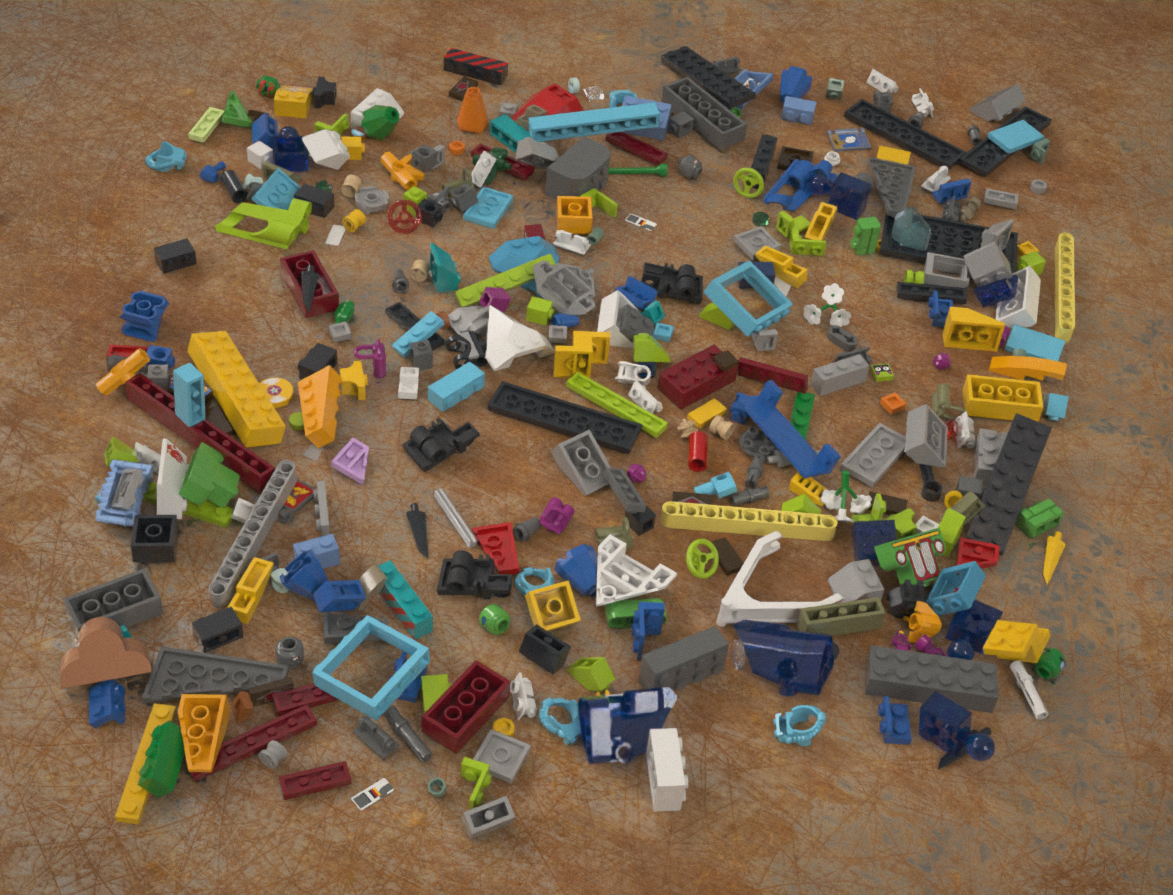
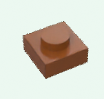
[231,691,253,723]

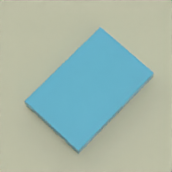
[988,120,1044,154]
[251,168,301,210]
[463,187,514,229]
[1004,324,1065,361]

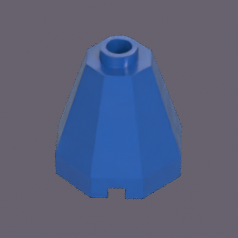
[780,66,812,104]
[554,544,598,597]
[280,549,329,602]

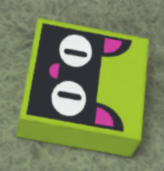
[870,363,894,382]

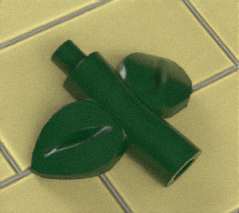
[473,148,512,185]

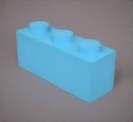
[428,362,485,412]
[173,363,205,427]

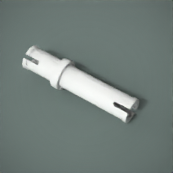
[1010,660,1049,720]

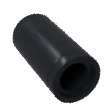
[220,170,248,203]

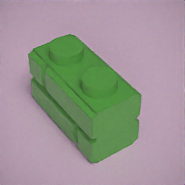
[850,217,881,255]
[1016,499,1064,539]

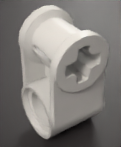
[615,361,651,386]

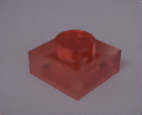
[945,419,958,440]

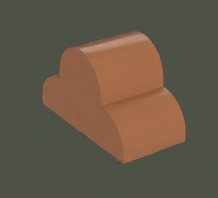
[60,617,152,689]

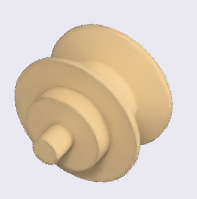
[677,418,698,438]

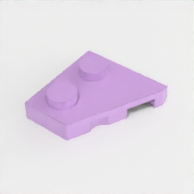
[331,438,369,485]

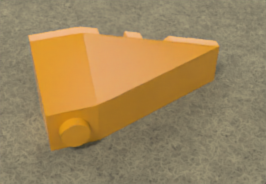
[178,694,230,772]

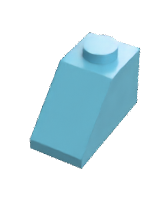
[1043,393,1069,421]

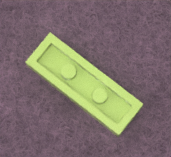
[188,107,224,143]

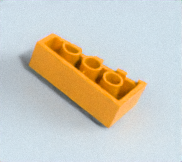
[298,365,342,449]

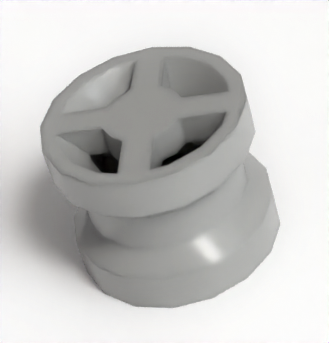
[258,740,287,769]

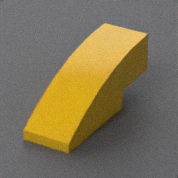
[804,202,837,241]
[755,245,808,288]
[227,557,274,624]

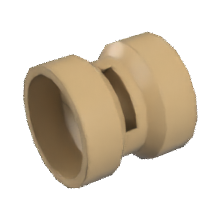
[341,174,361,198]
[709,415,735,440]

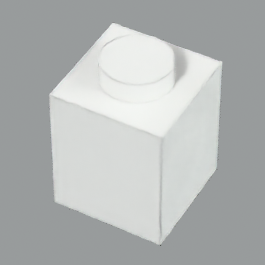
[247,141,274,170]

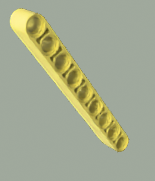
[1055,233,1075,343]
[660,502,838,541]

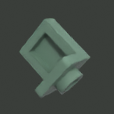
[826,78,845,99]
[1029,138,1051,164]

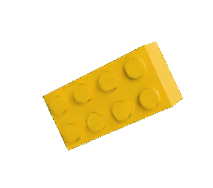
[962,374,1043,422]

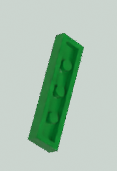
[790,392,815,440]

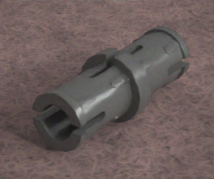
[745,454,765,489]
[729,485,770,507]

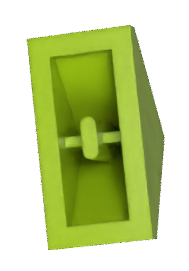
[781,494,821,514]

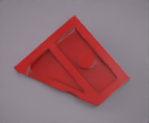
[956,537,1000,573]

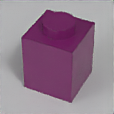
[480,287,511,313]

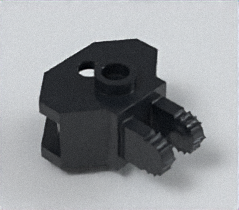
[886,580,930,618]

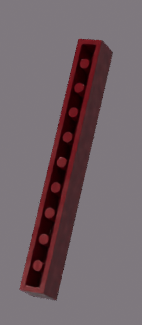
[126,373,275,494]

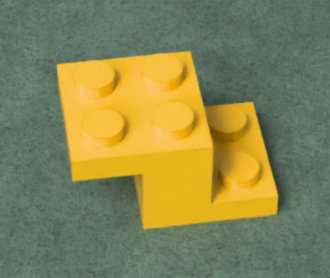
[553,331,610,378]
[983,620,1051,663]

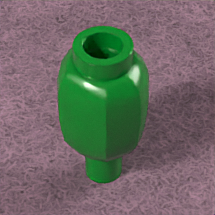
[334,300,355,324]

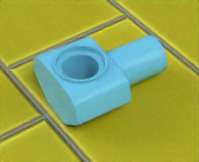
[694,472,737,498]

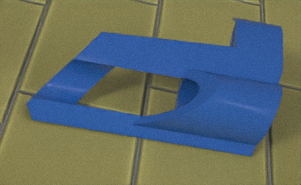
[763,159,841,212]

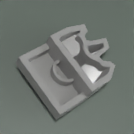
[448,306,490,337]

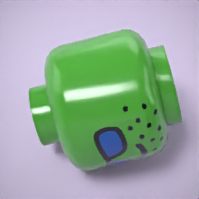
[479,604,510,635]

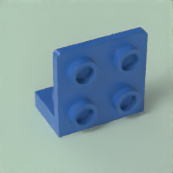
[632,602,665,661]

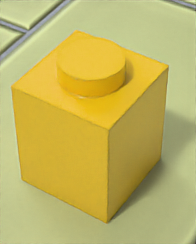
[341,137,365,160]

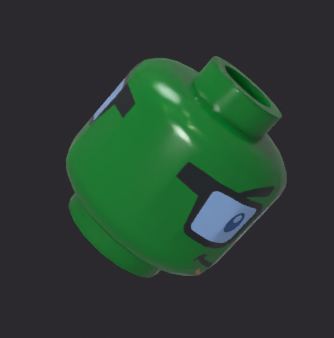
[1034,648,1066,679]

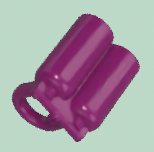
[354,339,386,378]
[539,497,575,535]

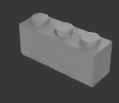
[810,354,869,396]

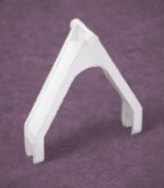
[716,531,845,627]

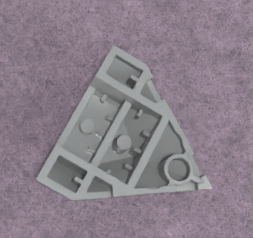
[533,260,595,315]

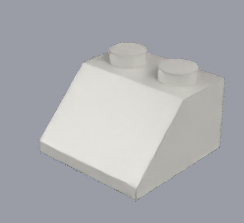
[302,129,350,170]

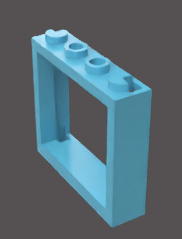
[704,260,793,337]
[312,615,431,721]

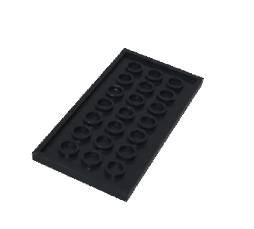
[879,212,1018,273]

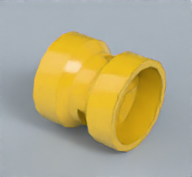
[342,209,366,232]

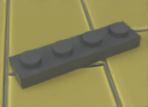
[603,468,646,513]

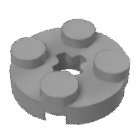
[355,186,389,214]

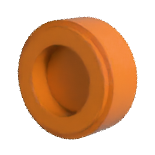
[449,141,465,155]

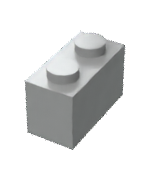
[462,796,515,840]

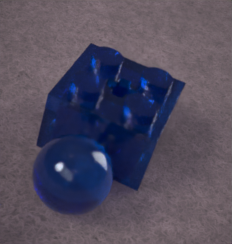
[273,126,309,172]
[808,172,871,220]
[946,600,1003,660]
[919,691,995,761]

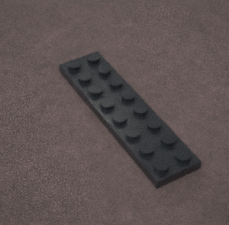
[661,46,756,108]
[844,99,966,171]
[959,106,1052,177]
[488,381,642,455]
[966,413,1052,556]

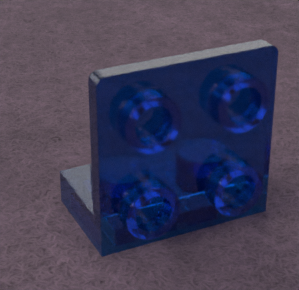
[974,274,1018,308]

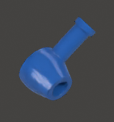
[200,161,226,183]

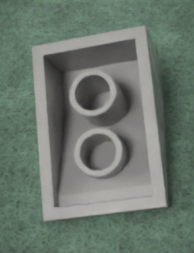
[551,429,611,496]

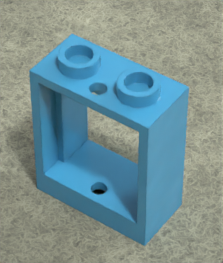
[926,561,986,616]

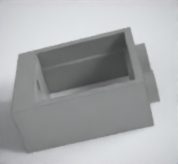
[923,252,970,288]

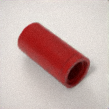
[688,431,708,472]

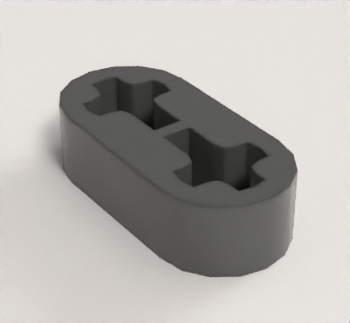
[827,325,858,352]

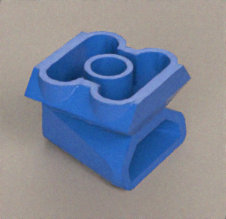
[119,290,170,342]

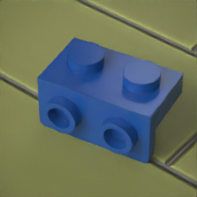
[614,276,658,310]
[928,291,953,328]
[89,679,126,728]

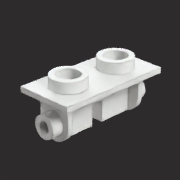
[866,69,898,94]
[911,88,934,118]
[471,151,496,188]
[921,166,951,192]
[553,230,591,255]
[628,380,663,414]
[954,411,976,449]
[134,442,161,474]
[510,672,537,720]

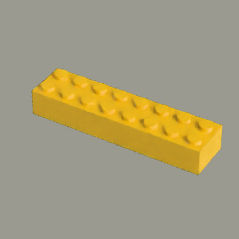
[187,331,286,448]

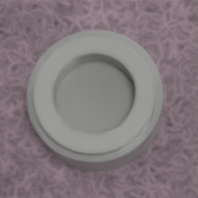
[1030,179,1047,194]

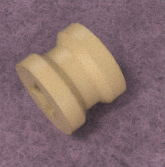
[410,259,430,282]

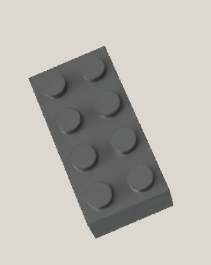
[63,568,163,637]
[638,626,729,700]

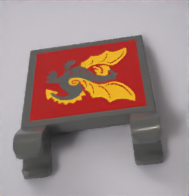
[254,479,316,524]

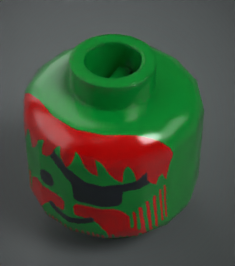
[256,75,280,98]

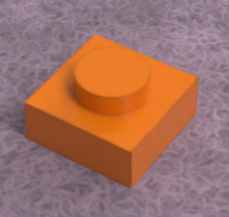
[880,392,907,415]

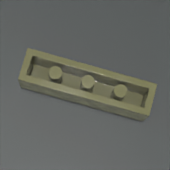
[797,597,886,640]

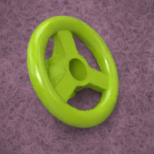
[733,168,764,198]
[686,539,719,579]

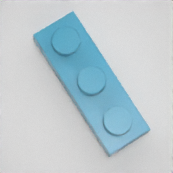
[392,311,445,358]

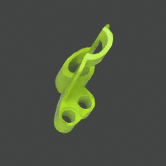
[215,198,312,249]

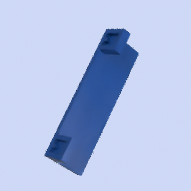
[737,380,841,478]

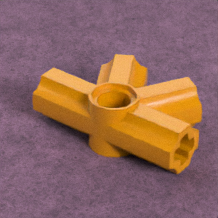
[380,152,424,191]
[96,348,150,396]

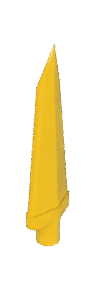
[1043,531,1066,586]

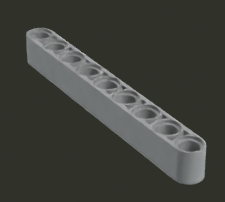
[209,460,297,608]

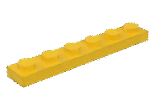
[115,703,177,825]

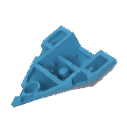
[489,236,560,299]

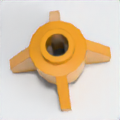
[903,601,942,643]

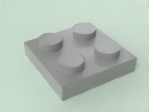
[733,226,781,260]
[110,468,143,510]
[473,729,531,784]

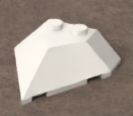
[485,305,555,371]
[596,535,677,607]

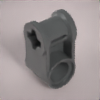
[873,91,893,113]

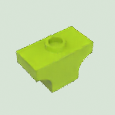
[876,508,917,541]

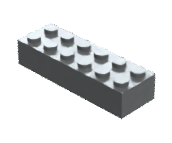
[661,77,747,150]
[865,645,998,713]

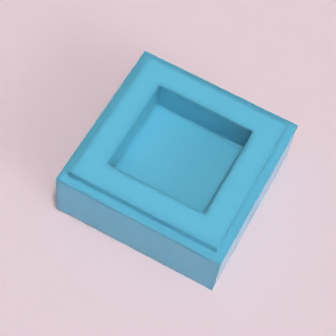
[653,323,674,342]

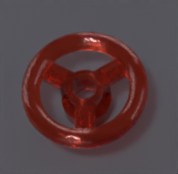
[387,200,422,234]

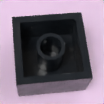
[131,515,179,562]

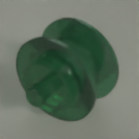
[315,180,333,193]

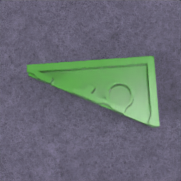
[222,91,252,128]

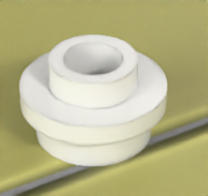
[824,151,840,166]

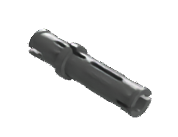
[384,706,433,763]

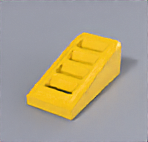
[789,471,828,507]

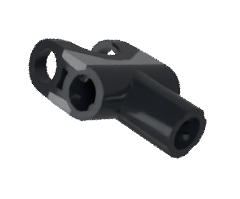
[445,331,488,369]

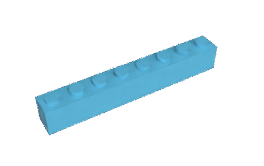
[529,102,660,142]

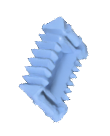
[95,460,154,527]

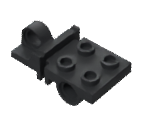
[641,262,703,304]
[402,418,480,472]
[437,550,512,599]

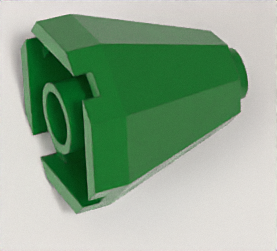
[361,105,400,141]

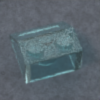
[891,206,932,251]

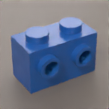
[252,113,278,149]

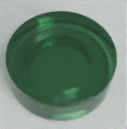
[752,212,769,227]

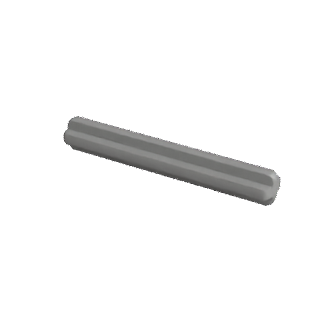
[434,488,478,548]

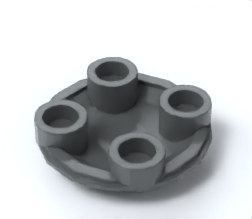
[739,426,776,458]

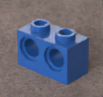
[313,580,366,612]

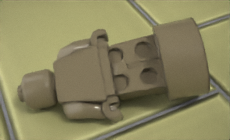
[959,197,981,222]

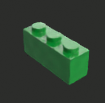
[138,720,185,798]

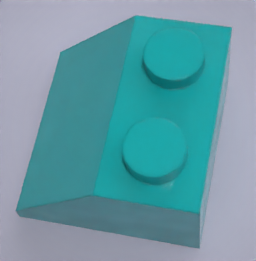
[430,243,461,293]

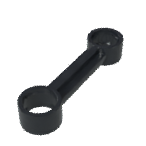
[919,464,942,502]

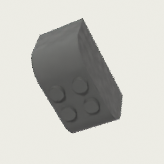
[546,136,611,200]

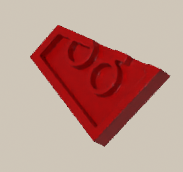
[471,522,520,574]

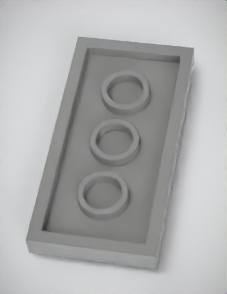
[840,423,906,487]

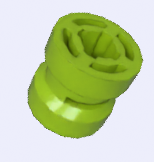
[904,269,924,284]

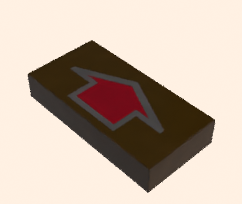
[449,76,478,101]
[672,491,712,505]
[248,677,294,707]

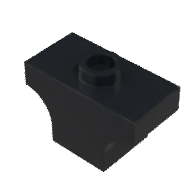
[313,77,337,109]

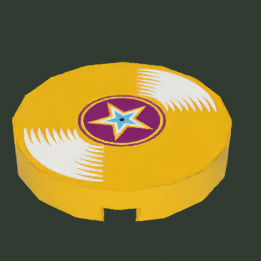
[259,377,293,408]

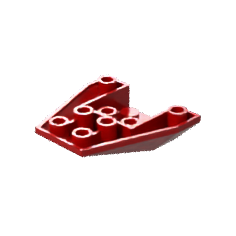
[511,83,584,131]

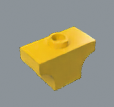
[340,360,368,400]

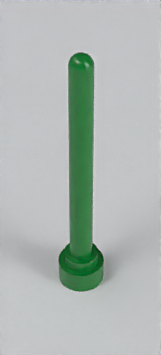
[609,164,667,177]

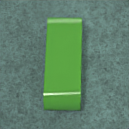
[605,598,667,629]

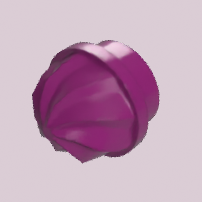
[933,352,951,370]
[627,463,647,483]

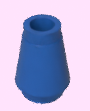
[551,313,579,328]

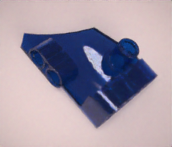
[733,620,834,696]
[578,687,678,765]

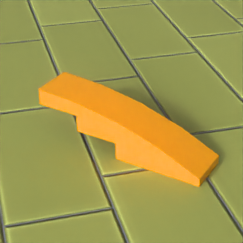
[988,356,1067,380]

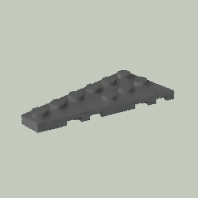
[868,157,916,219]
[142,646,289,704]

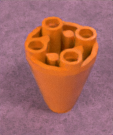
[457,87,488,134]

